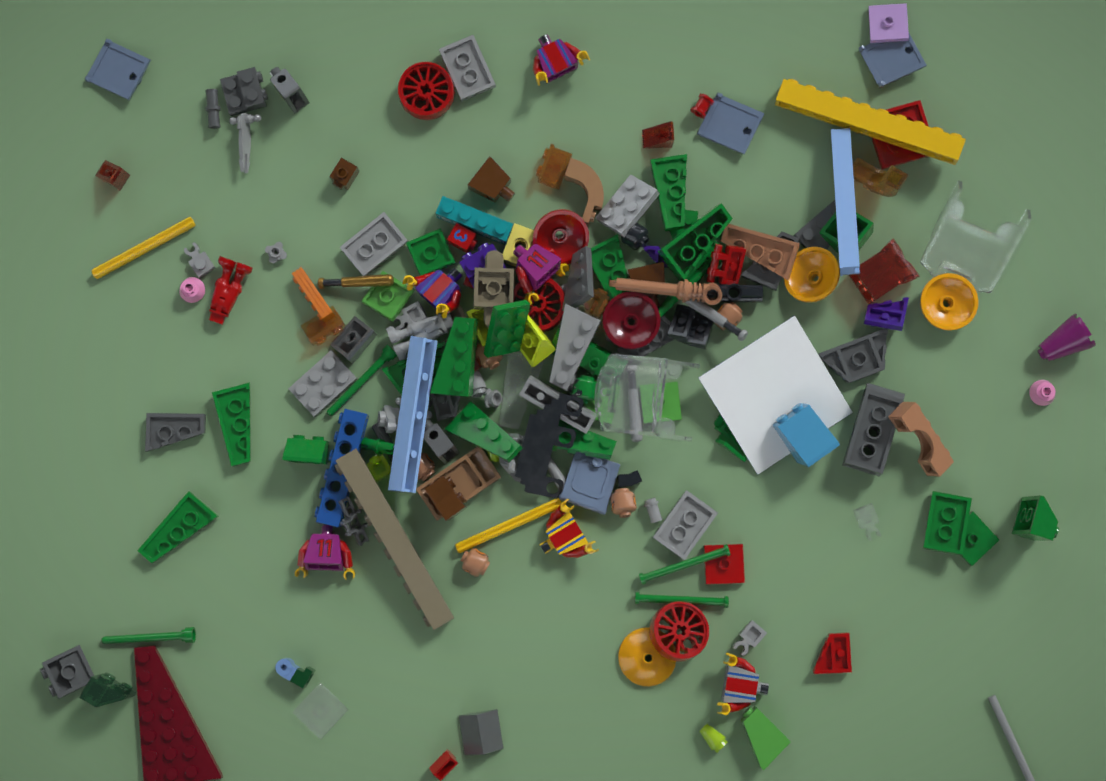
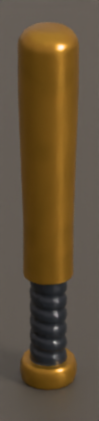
[318,274,394,289]

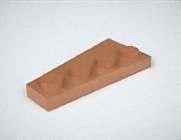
[721,224,800,280]

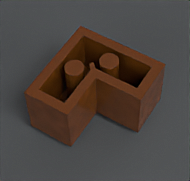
[424,475,467,521]

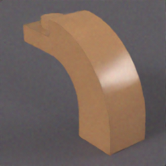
[564,158,604,227]

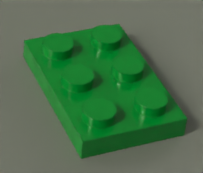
[483,300,530,358]
[923,491,972,556]

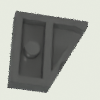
[430,383,460,421]

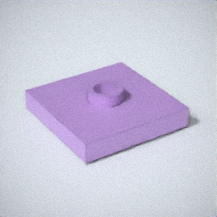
[868,3,909,43]

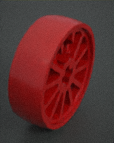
[398,62,455,120]
[513,278,565,332]
[649,601,709,662]

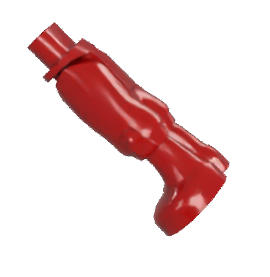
[209,256,253,325]

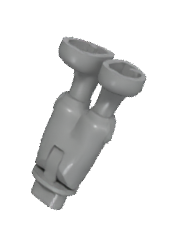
[386,313,453,361]

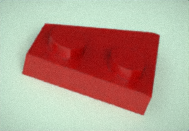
[813,632,852,674]

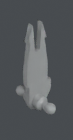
[229,113,261,173]

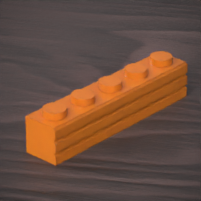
[292,267,335,322]

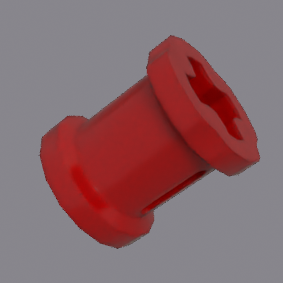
[690,93,714,119]

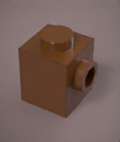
[329,157,360,190]

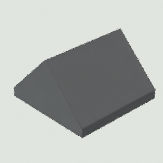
[330,316,377,364]
[459,709,503,755]

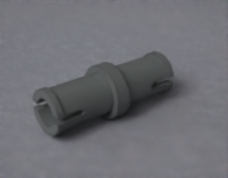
[205,89,221,129]

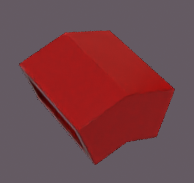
[429,749,458,781]

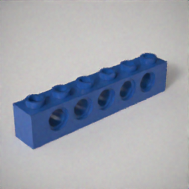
[314,409,369,527]

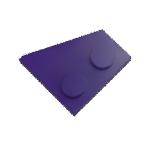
[864,297,909,331]

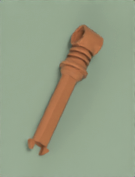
[609,278,722,305]

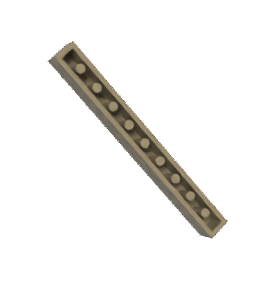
[334,448,454,630]

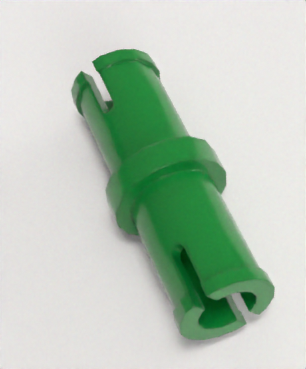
[361,437,395,456]

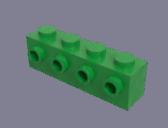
[551,326,629,385]

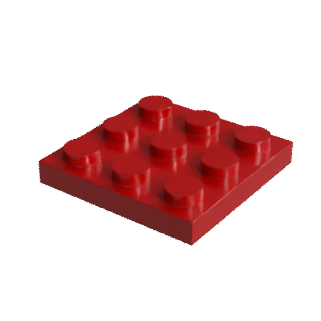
[871,100,929,170]

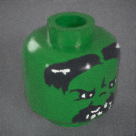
[571,375,598,404]

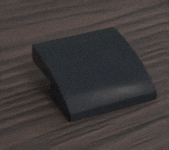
[668,304,714,350]

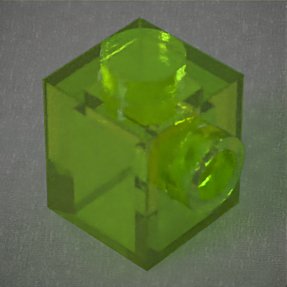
[366,454,391,482]

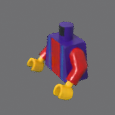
[402,268,462,318]

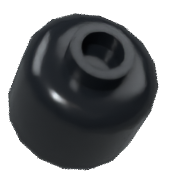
[620,223,649,250]

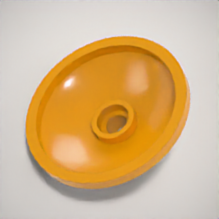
[784,247,840,303]
[920,273,978,331]
[618,627,676,686]

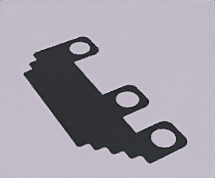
[515,393,584,498]

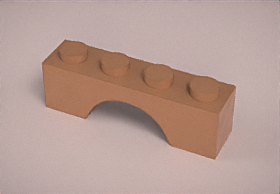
[888,402,954,477]

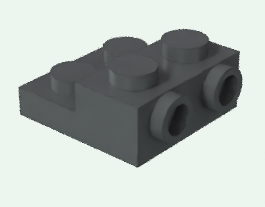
[220,67,268,116]
[40,645,96,699]

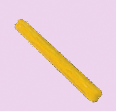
[91,217,195,279]
[455,498,562,553]

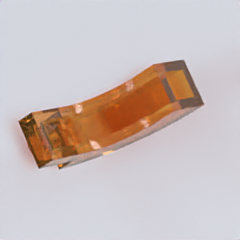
[853,157,908,197]

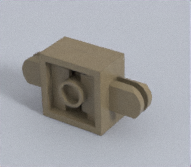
[474,250,514,328]

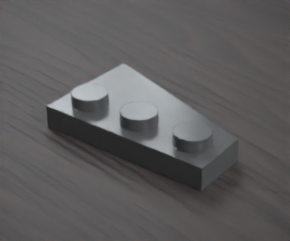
[562,246,594,311]
[145,413,206,452]

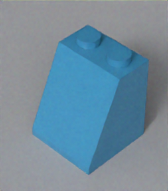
[773,403,840,467]

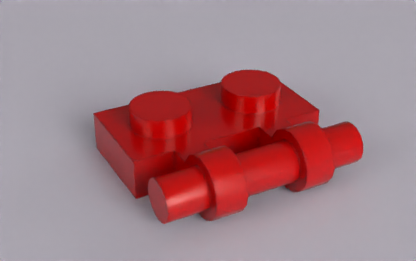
[707,244,746,285]

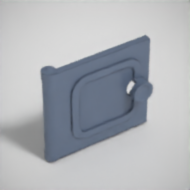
[858,34,927,88]
[84,39,151,100]
[697,93,764,155]
[559,452,620,515]

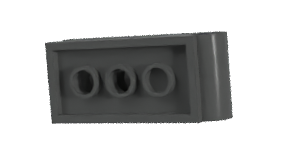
[842,383,905,477]

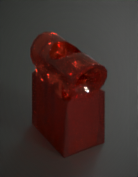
[849,238,920,304]

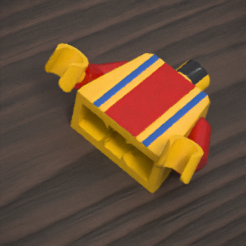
[540,499,599,558]

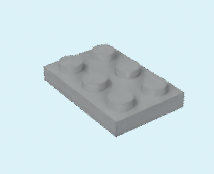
[439,35,496,102]
[595,174,660,237]
[340,212,408,276]
[288,351,357,417]
[653,490,718,560]

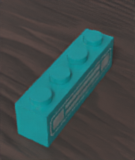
[436,196,514,245]

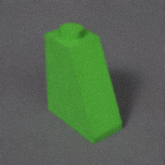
[741,706,791,770]

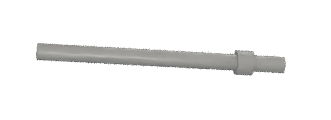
[988,695,1035,781]

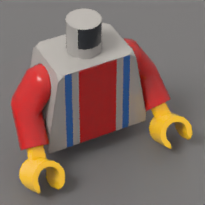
[717,653,769,715]

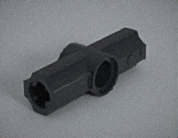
[707,283,763,303]

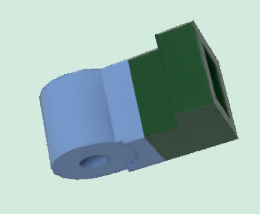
[275,658,316,689]

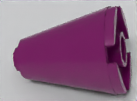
[1037,313,1096,361]

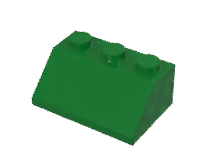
[1012,495,1059,541]

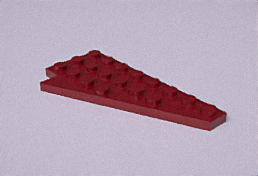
[134,646,223,781]

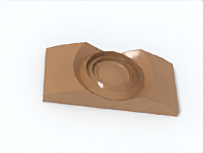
[416,447,501,521]

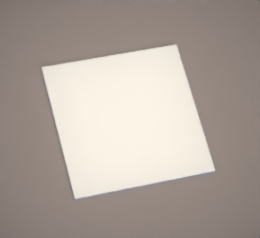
[698,316,853,474]

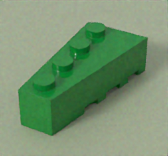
[657,203,733,282]
[430,317,479,397]

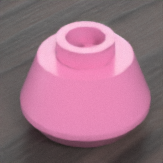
[179,277,205,303]
[1029,380,1056,406]

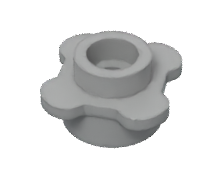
[265,242,287,264]
[484,389,502,408]

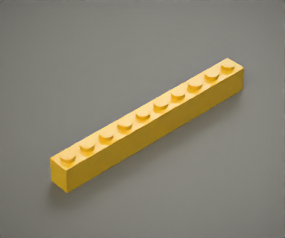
[775,79,966,165]

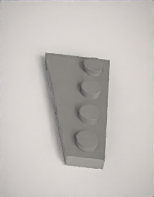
[549,304,601,390]

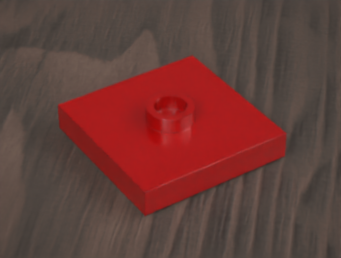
[704,544,745,584]

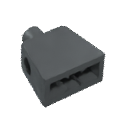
[270,67,310,114]
[424,419,460,464]

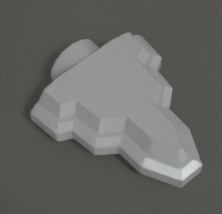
[378,405,400,433]

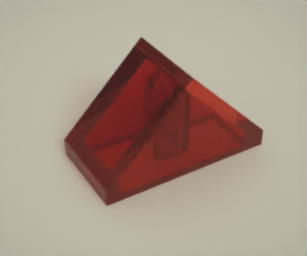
[642,121,674,149]
[95,160,130,191]

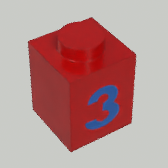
[447,223,478,253]

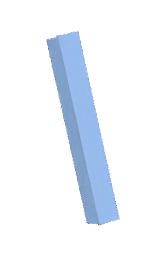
[831,128,860,276]
[388,336,438,493]

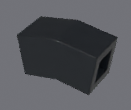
[618,470,642,487]

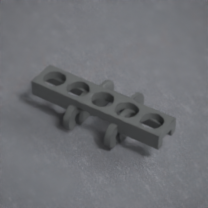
[339,497,369,546]

